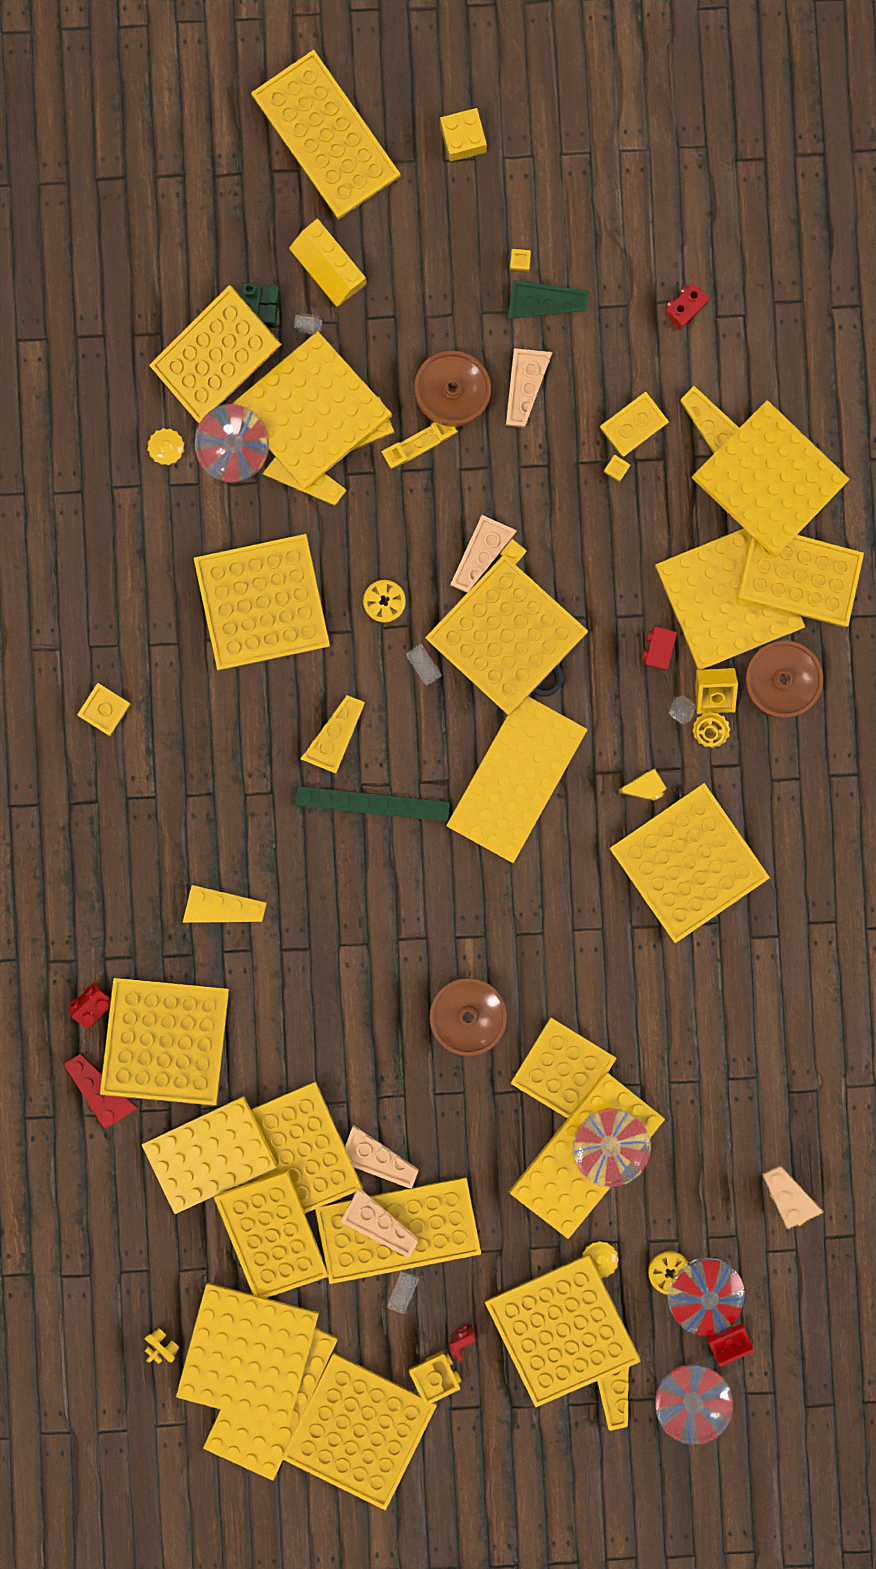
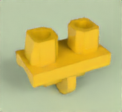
[144,1328,179,1364]

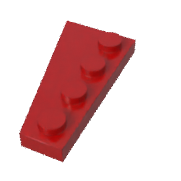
[64,1053,138,1129]

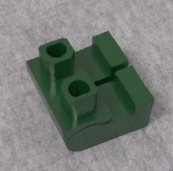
[241,283,280,327]

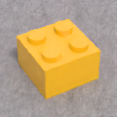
[440,108,487,162]

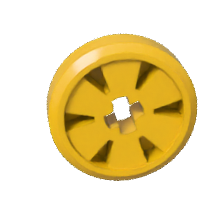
[363,580,406,623]
[648,1251,691,1295]

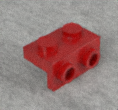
[68,982,111,1030]
[707,1323,754,1366]
[449,1324,476,1362]

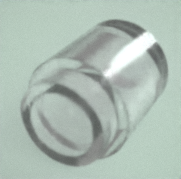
[294,313,323,335]

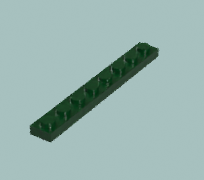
[295,786,450,822]

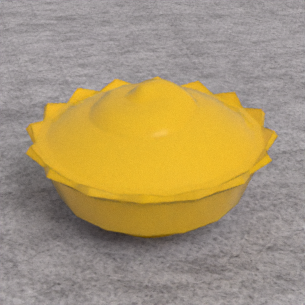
[147,428,185,465]
[692,712,730,748]
[582,1241,619,1279]

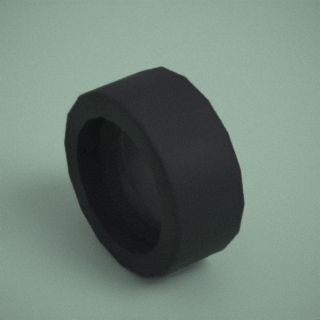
[532,665,563,697]

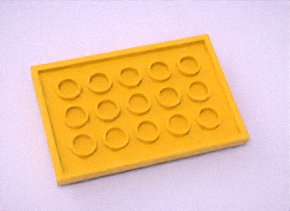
[149,286,282,423]
[737,535,864,627]
[142,1096,277,1214]
[214,1170,328,1298]

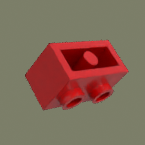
[665,283,710,330]
[641,627,677,671]

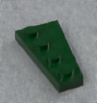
[508,280,589,319]

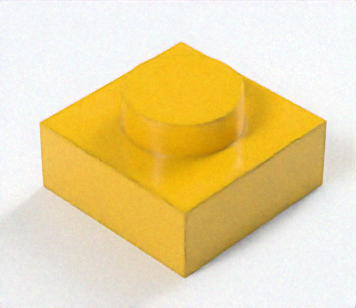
[510,249,531,271]
[604,455,630,482]
[500,539,527,565]

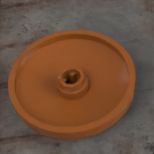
[414,351,491,427]
[745,641,823,718]
[430,978,507,1056]

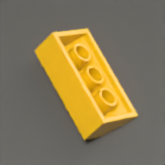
[289,218,367,308]

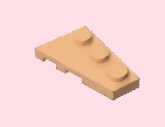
[762,1166,823,1229]

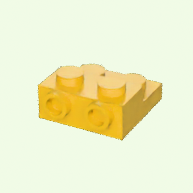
[409,1350,462,1406]

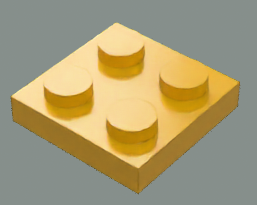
[77,683,131,736]

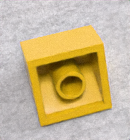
[695,668,738,714]
[618,769,666,801]

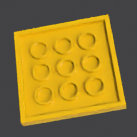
[510,1017,616,1119]

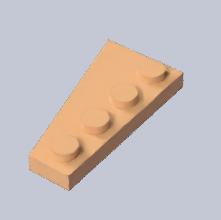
[506,348,552,428]
[450,515,517,593]
[345,1125,419,1189]
[341,1188,419,1258]

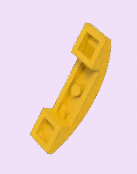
[381,422,457,469]

